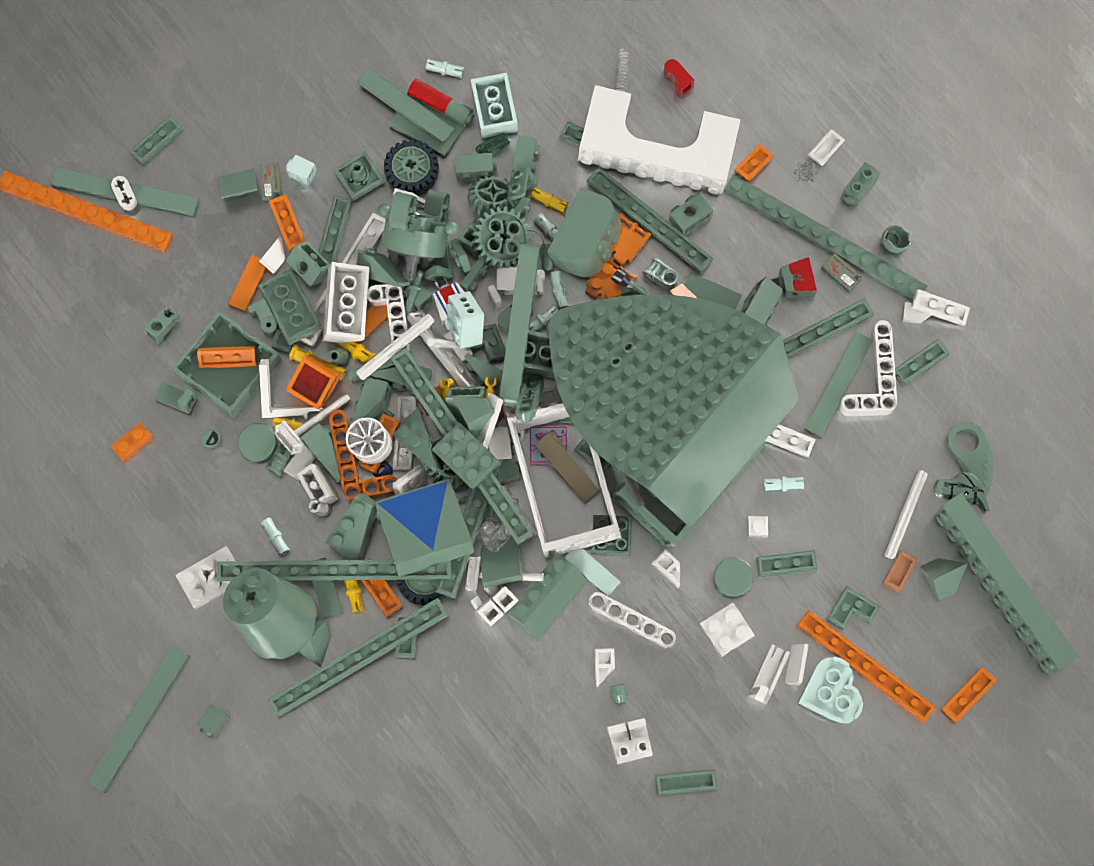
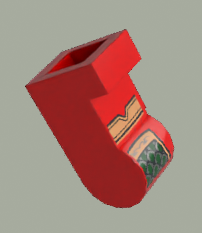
[664,59,695,97]

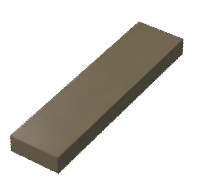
[535,432,600,503]

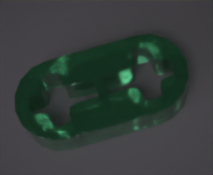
[475,133,510,154]

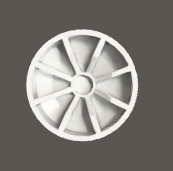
[346,418,392,464]

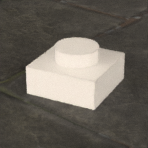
[748,516,768,537]

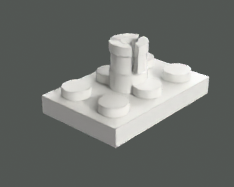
[176,546,235,609]

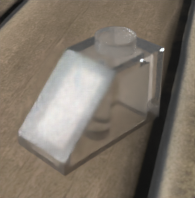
[476,517,512,553]

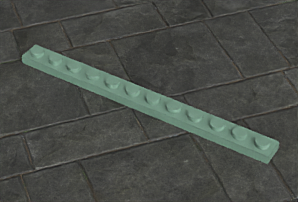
[724,174,927,301]
[391,348,534,545]
[217,560,452,581]

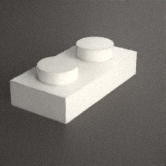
[392,465,428,495]

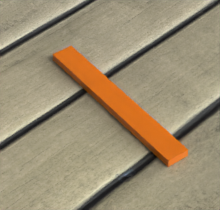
[797,610,936,724]

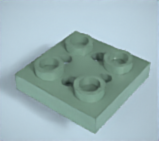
[334,151,385,201]

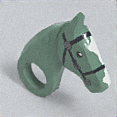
[933,422,993,512]

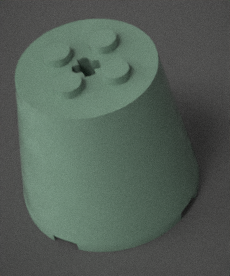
[223,568,317,659]

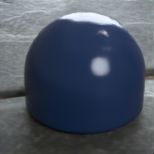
[373,461,393,477]

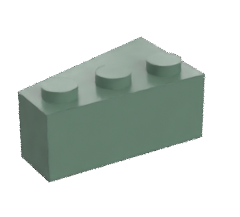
[741,276,783,325]
[325,493,377,560]

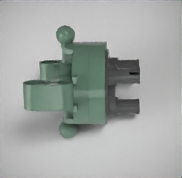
[378,189,459,280]

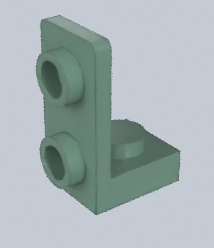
[507,166,538,201]
[423,242,453,281]
[155,383,197,414]

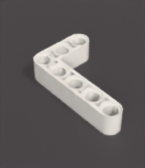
[839,320,897,416]

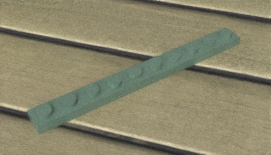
[268,598,449,717]

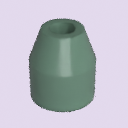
[610,684,628,704]

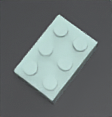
[471,73,518,139]

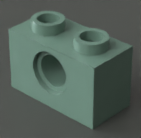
[669,193,713,235]
[286,241,330,287]

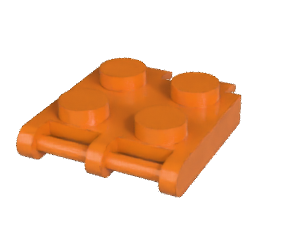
[611,213,652,266]
[585,258,638,300]

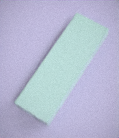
[565,548,621,597]

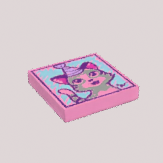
[529,426,568,465]

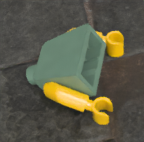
[439,376,498,423]

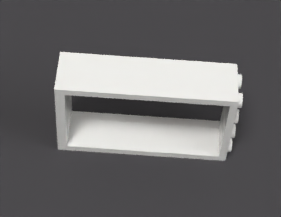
[507,402,621,558]

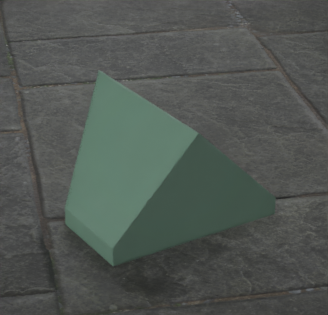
[452,396,495,438]
[920,558,968,601]
[298,619,331,668]

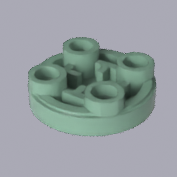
[238,423,277,462]
[714,557,753,597]

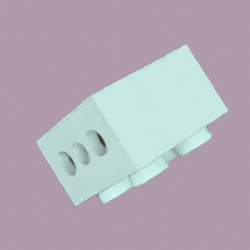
[445,291,484,348]

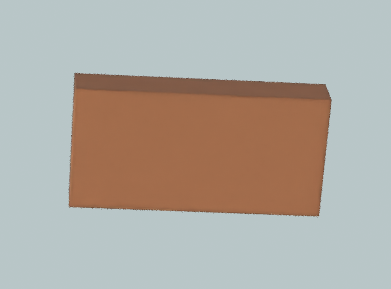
[883,550,918,594]

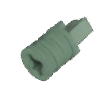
[265,444,291,477]

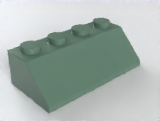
[508,553,588,641]

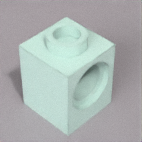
[286,155,317,186]

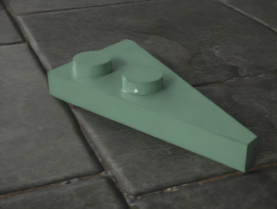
[393,407,437,472]

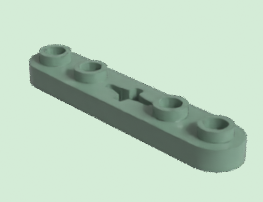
[515,375,544,423]

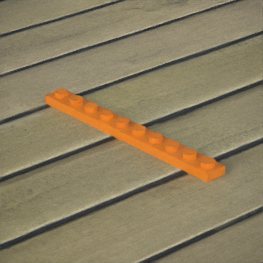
[0,170,173,252]

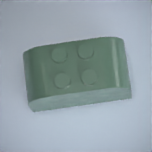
[547,188,622,277]

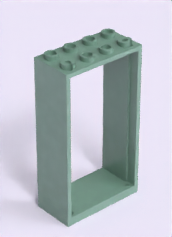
[610,441,767,548]

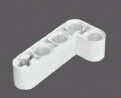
[367,284,410,355]

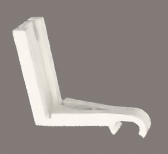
[259,359,324,420]
[749,644,790,704]

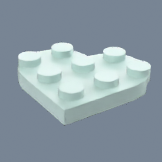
[798,657,863,724]

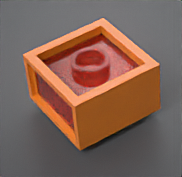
[286,355,342,409]

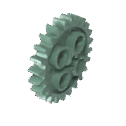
[472,206,533,268]

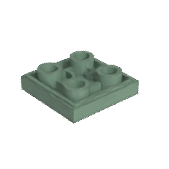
[591,515,632,556]

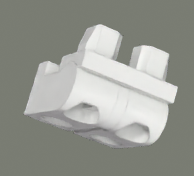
[470,585,519,627]
[607,718,653,764]

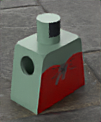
[770,257,817,298]

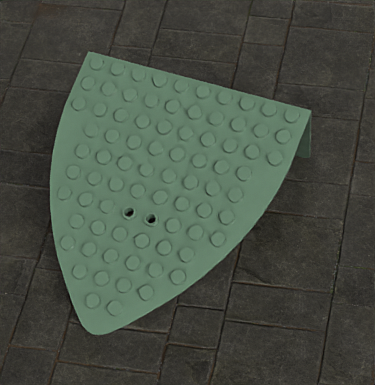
[549,294,798,526]

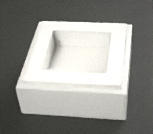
[487,285,502,309]

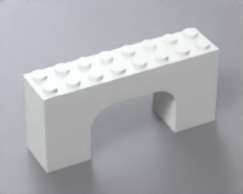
[578,85,740,195]

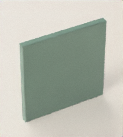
[218,168,258,199]

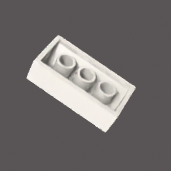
[323,262,369,343]

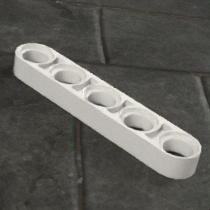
[589,592,676,648]

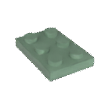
[432,422,501,491]

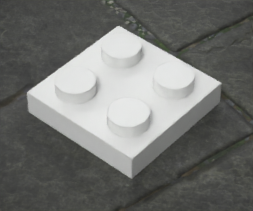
[700,603,755,657]

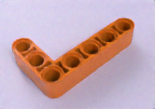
[329,410,397,503]

